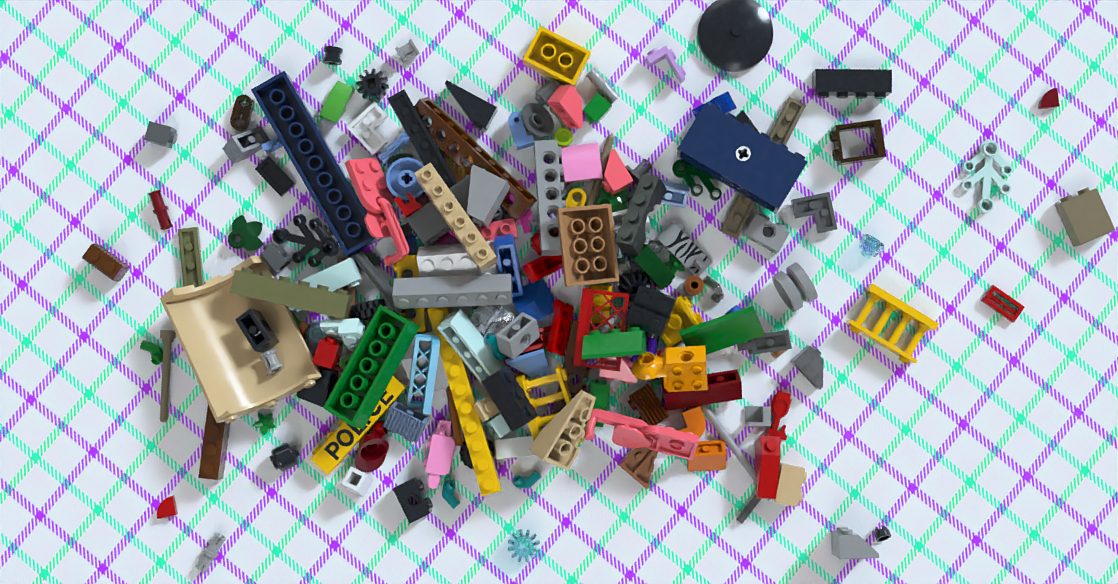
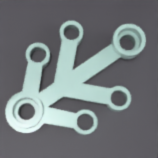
[960,140,1013,213]

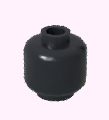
[269,443,300,472]

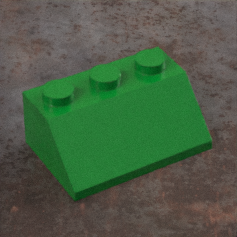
[582,327,647,359]

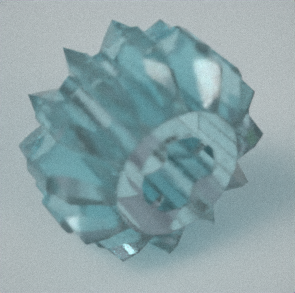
[508,529,540,562]

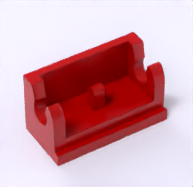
[394,193,422,218]

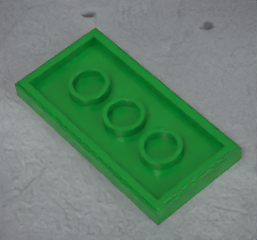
[679,306,765,355]

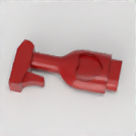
[765,390,792,440]

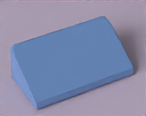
[661,180,690,208]

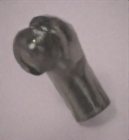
[703,275,724,303]

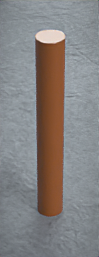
[446,388,463,446]

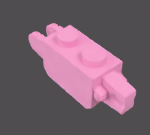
[423,420,455,489]

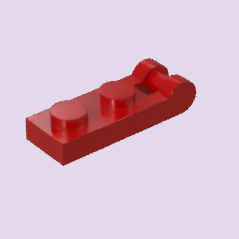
[546,299,574,356]

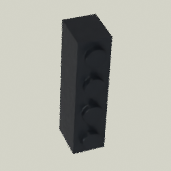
[812,69,892,99]

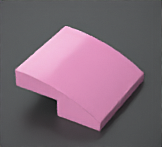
[561,143,603,183]

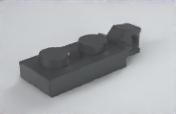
[737,330,792,355]

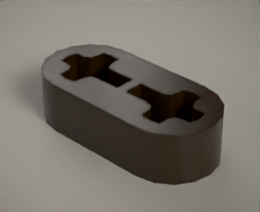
[230,95,254,131]

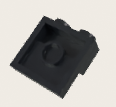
[625,285,677,339]

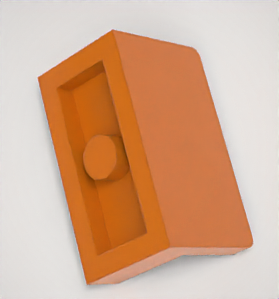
[687,440,727,472]

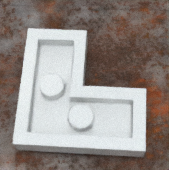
[347,102,388,156]

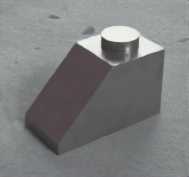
[222,126,270,164]
[790,346,824,390]

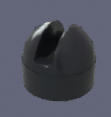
[874,525,891,542]

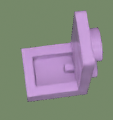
[645,46,686,84]

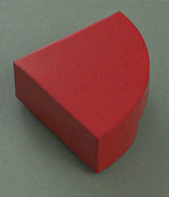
[157,495,178,519]

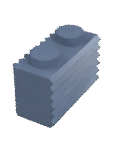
[382,401,430,442]

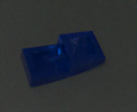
[692,92,737,118]

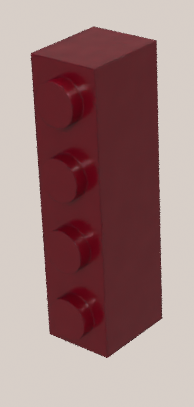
[661,369,742,411]

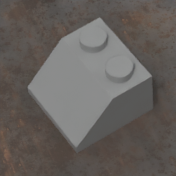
[831,527,879,559]

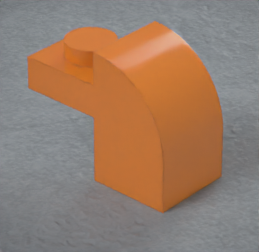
[677,406,706,438]

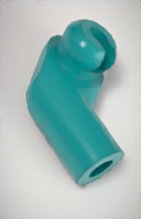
[484,333,507,360]
[512,470,542,489]
[442,480,460,509]

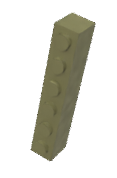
[230,267,352,319]

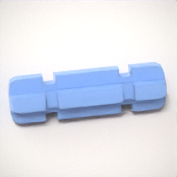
[378,132,410,163]

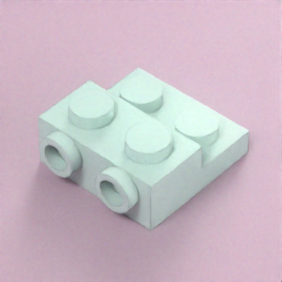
[320,318,366,351]

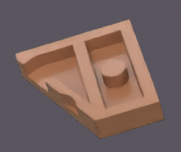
[618,447,658,489]

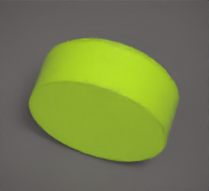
[554,128,573,147]

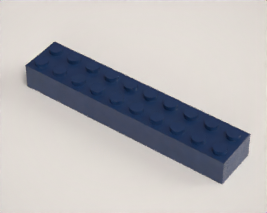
[251,71,382,258]

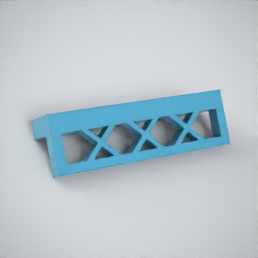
[407,334,440,414]

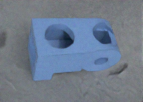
[508,112,535,151]

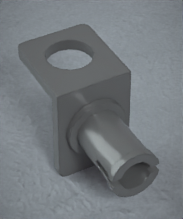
[625,159,652,201]

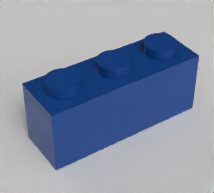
[494,234,524,297]

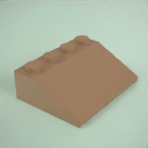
[557,204,619,287]

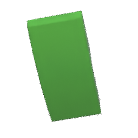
[320,81,355,124]

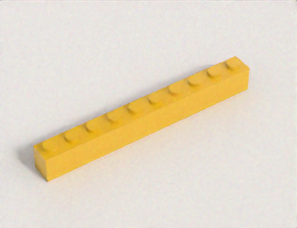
[427,307,502,496]

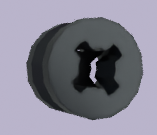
[323,46,343,66]

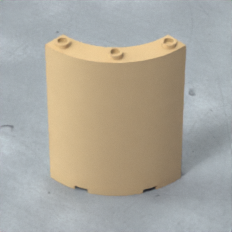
[160,256,322,424]

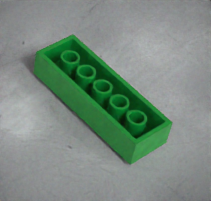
[323,305,420,429]

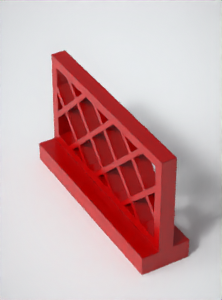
[573,288,629,372]

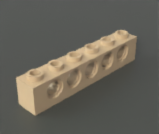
[414,163,498,273]

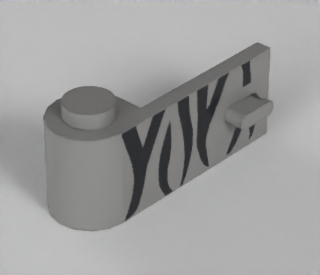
[655,222,713,277]

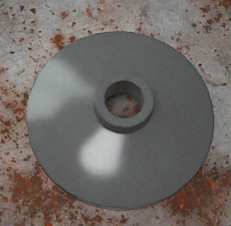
[521,103,554,138]

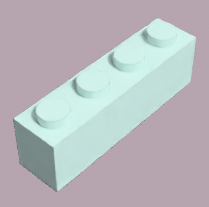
[288,258,363,313]
[437,309,505,386]

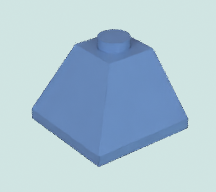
[506,349,550,379]

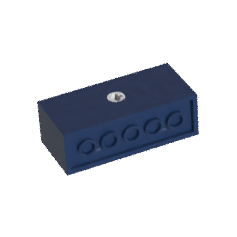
[677,103,807,214]

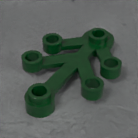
[672,159,722,201]

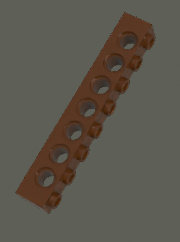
[414,97,537,220]

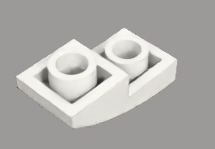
[493,436,536,460]

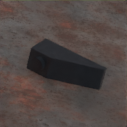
[445,80,498,130]

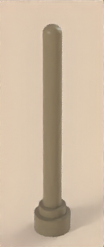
[587,134,614,206]
[160,330,176,422]

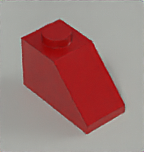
[312,337,342,369]

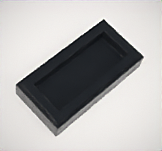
[255,156,296,197]

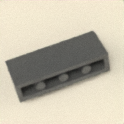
[406,175,471,248]

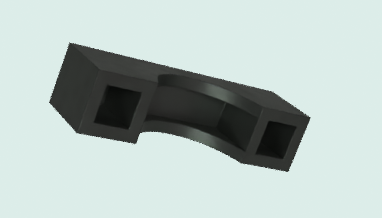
[614,174,667,256]

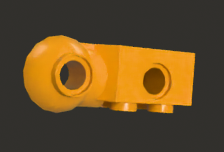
[631,346,708,392]

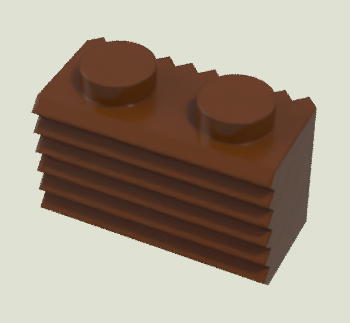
[82,244,130,281]
[627,384,669,425]

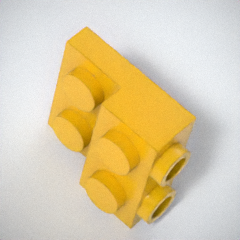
[662,294,704,347]

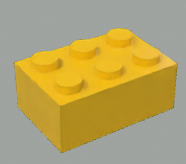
[523,26,591,87]

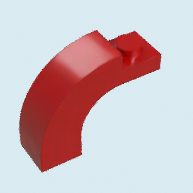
[522,255,563,284]

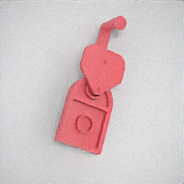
[344,158,409,267]
[584,409,700,460]

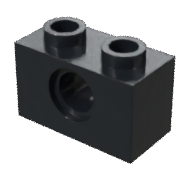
[235,308,279,353]
[393,477,433,524]

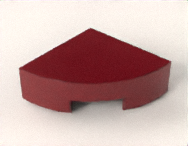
[1038,88,1060,109]

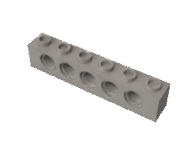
[534,140,566,256]

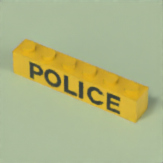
[311,375,407,475]

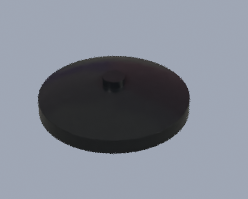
[697,0,773,72]

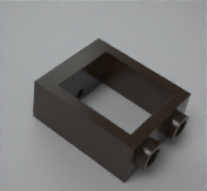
[829,119,886,166]

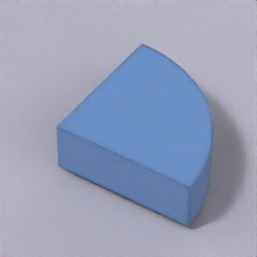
[261,138,283,154]

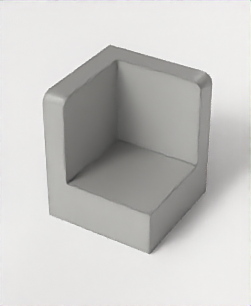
[745,406,771,426]

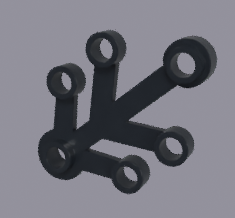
[272,214,339,267]

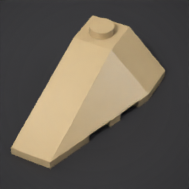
[529,390,596,471]

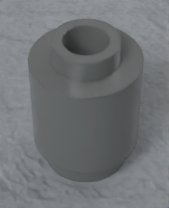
[535,79,560,107]

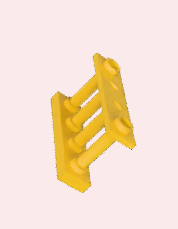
[845,284,939,365]
[516,364,585,443]

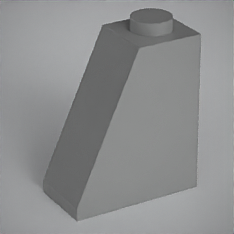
[467,165,510,227]

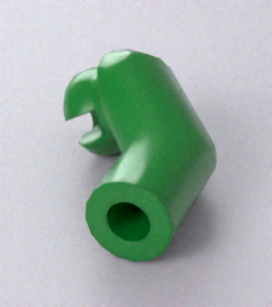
[140,340,163,365]

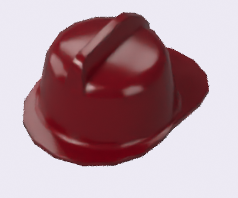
[354,430,389,472]

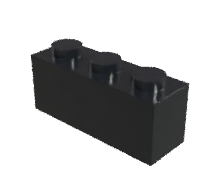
[481,365,538,432]

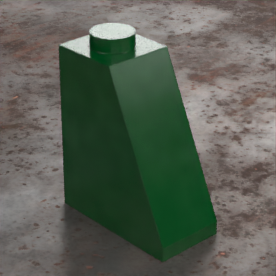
[623,243,676,290]

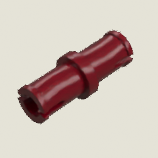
[148,190,173,230]

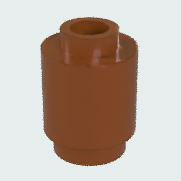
[683,276,704,296]

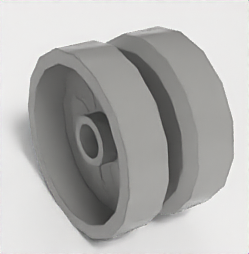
[772,262,818,312]

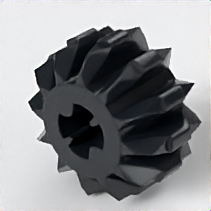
[356,68,389,102]
[618,269,651,302]

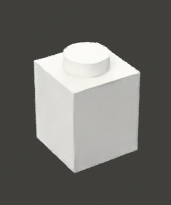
[341,467,373,498]

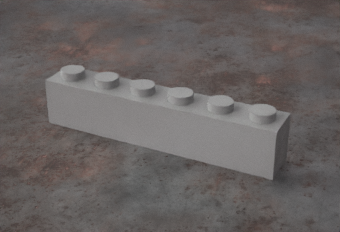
[392,274,513,309]

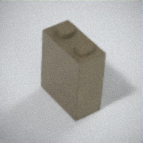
[1055,187,1115,247]

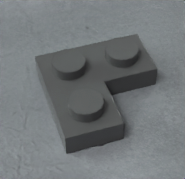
[791,192,838,234]

